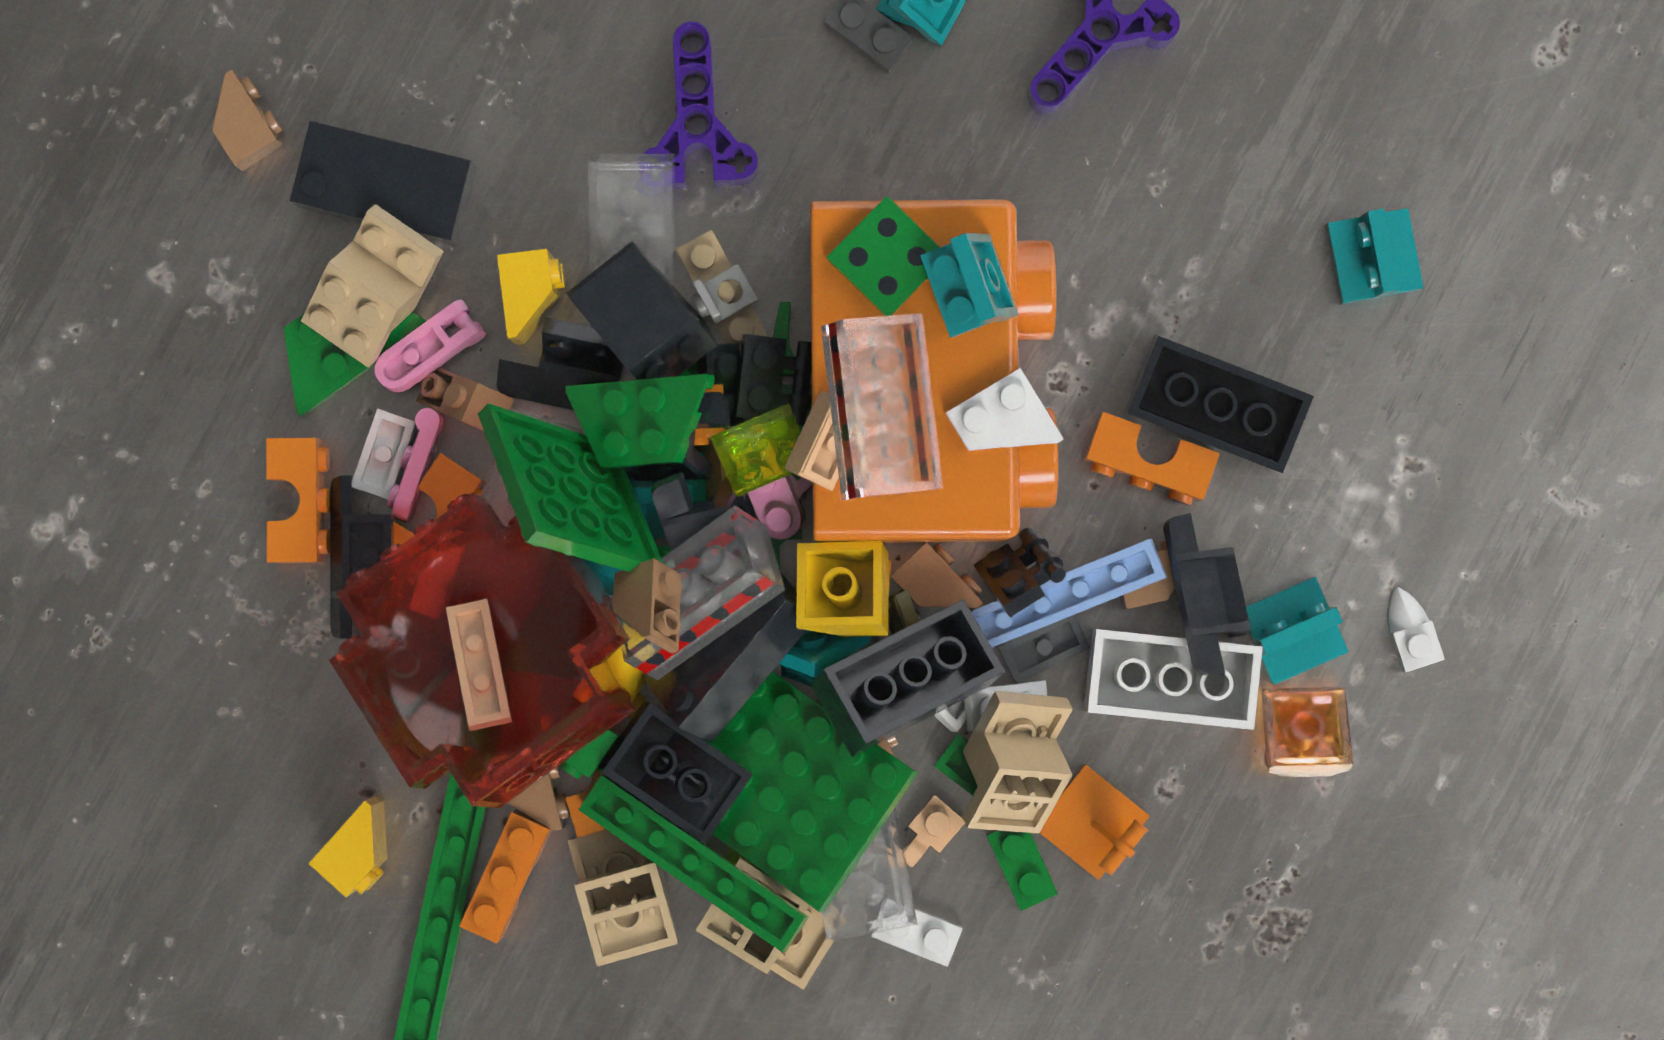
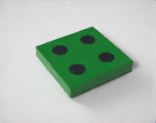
[826,196,940,319]

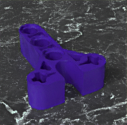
[1028,0,1180,114]
[638,21,759,190]

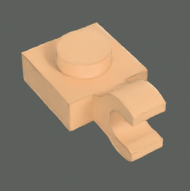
[898,794,965,867]

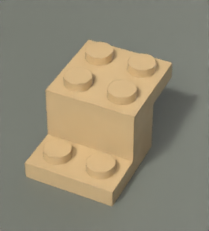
[301,204,444,368]
[962,691,1073,833]
[567,829,679,967]
[695,857,847,990]

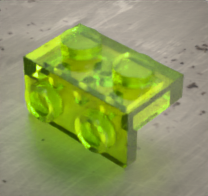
[710,404,801,496]

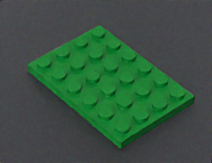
[667,671,918,913]

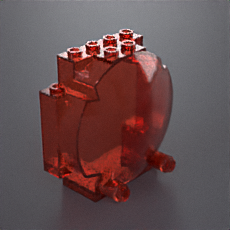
[329,493,636,808]

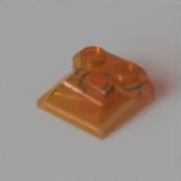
[1262,687,1354,777]

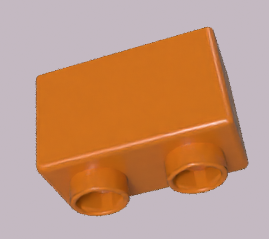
[810,199,1058,543]

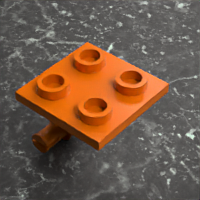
[1040,764,1150,880]

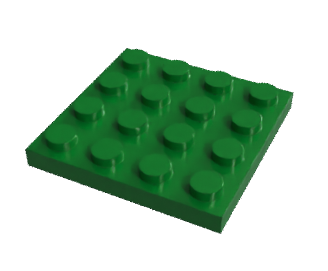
[478,403,664,572]

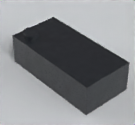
[290,121,477,247]
[1125,334,1314,473]
[642,552,807,743]
[811,599,1006,757]

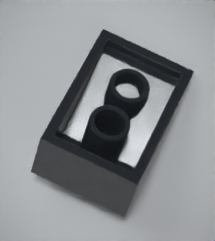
[567,240,718,380]
[597,701,753,844]

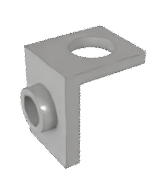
[691,264,758,324]

